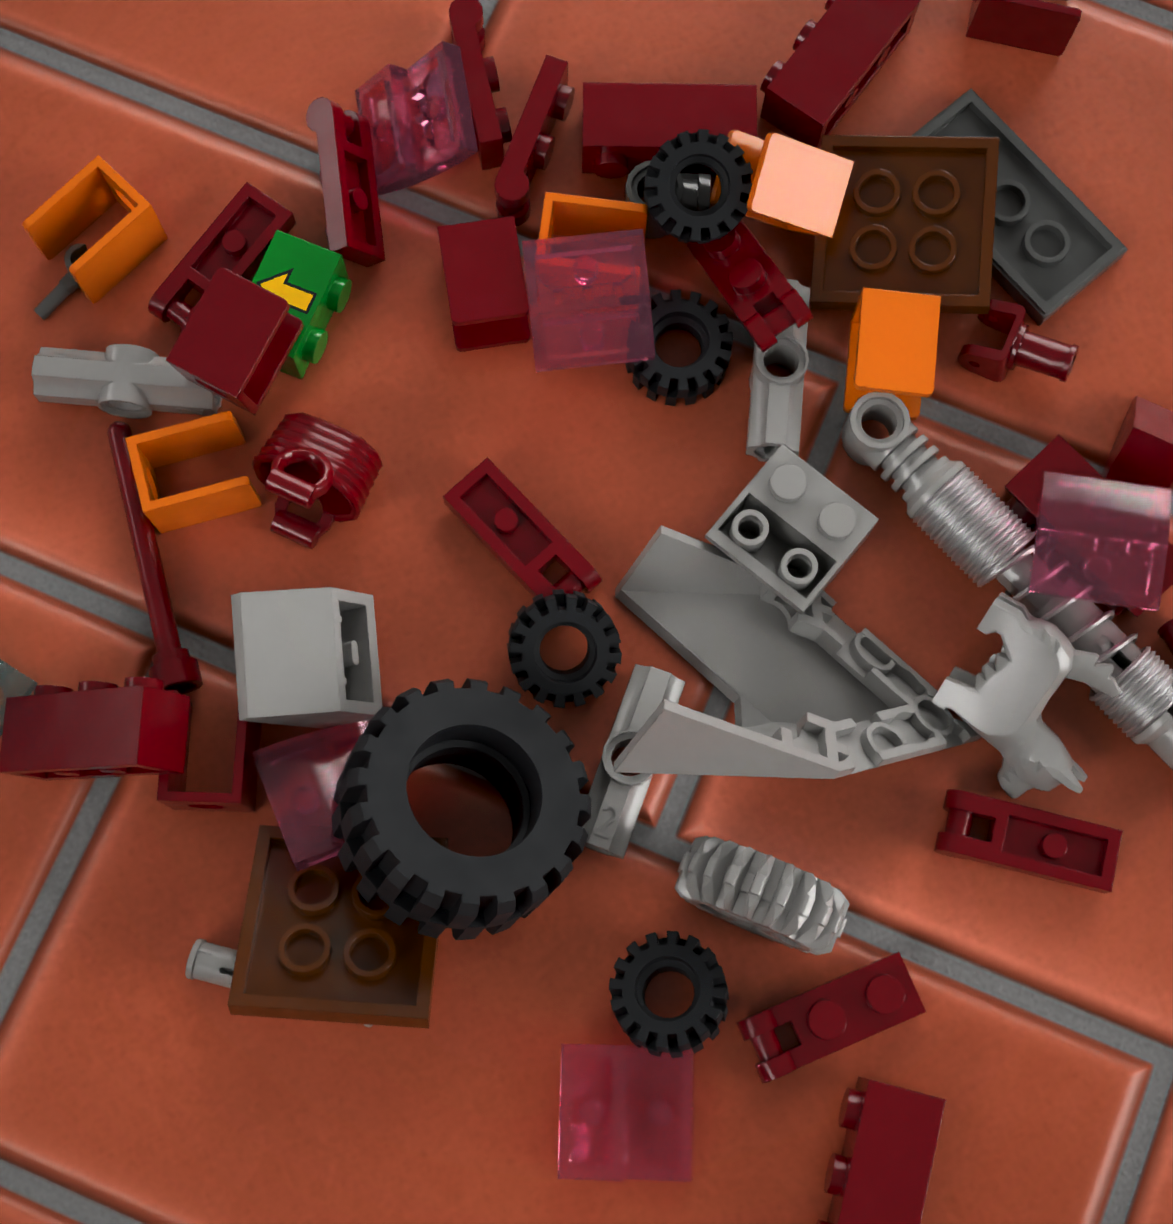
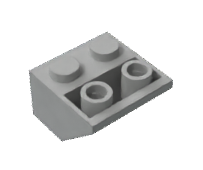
[705,444,879,614]
[231,587,383,729]

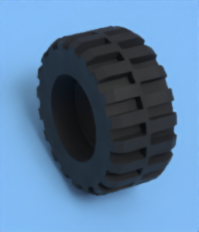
[331,678,591,940]

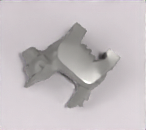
[931,592,1121,798]

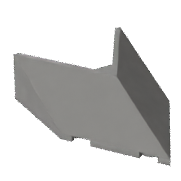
[614,525,981,779]

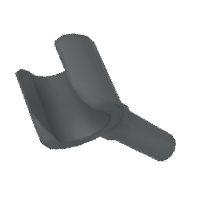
[34,243,87,320]

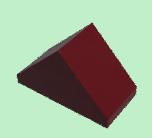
[1101,396,1173,521]

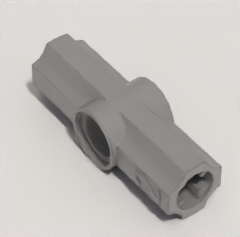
[746,279,810,462]
[31,344,222,419]
[583,664,685,859]

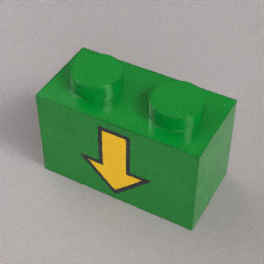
[252,230,352,379]

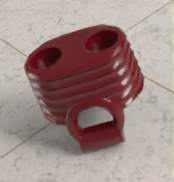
[252,412,383,549]

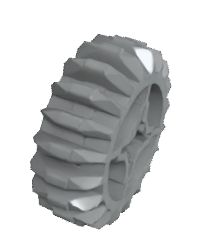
[674,836,850,955]

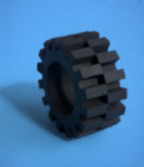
[643,129,753,244]
[625,289,733,406]
[507,589,622,708]
[609,931,729,1058]

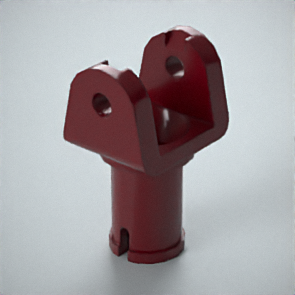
[957,299,1079,383]

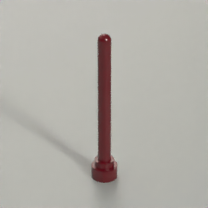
[107,421,203,694]

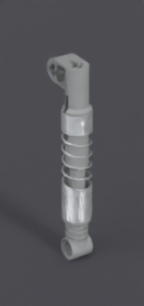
[841,392,1173,770]

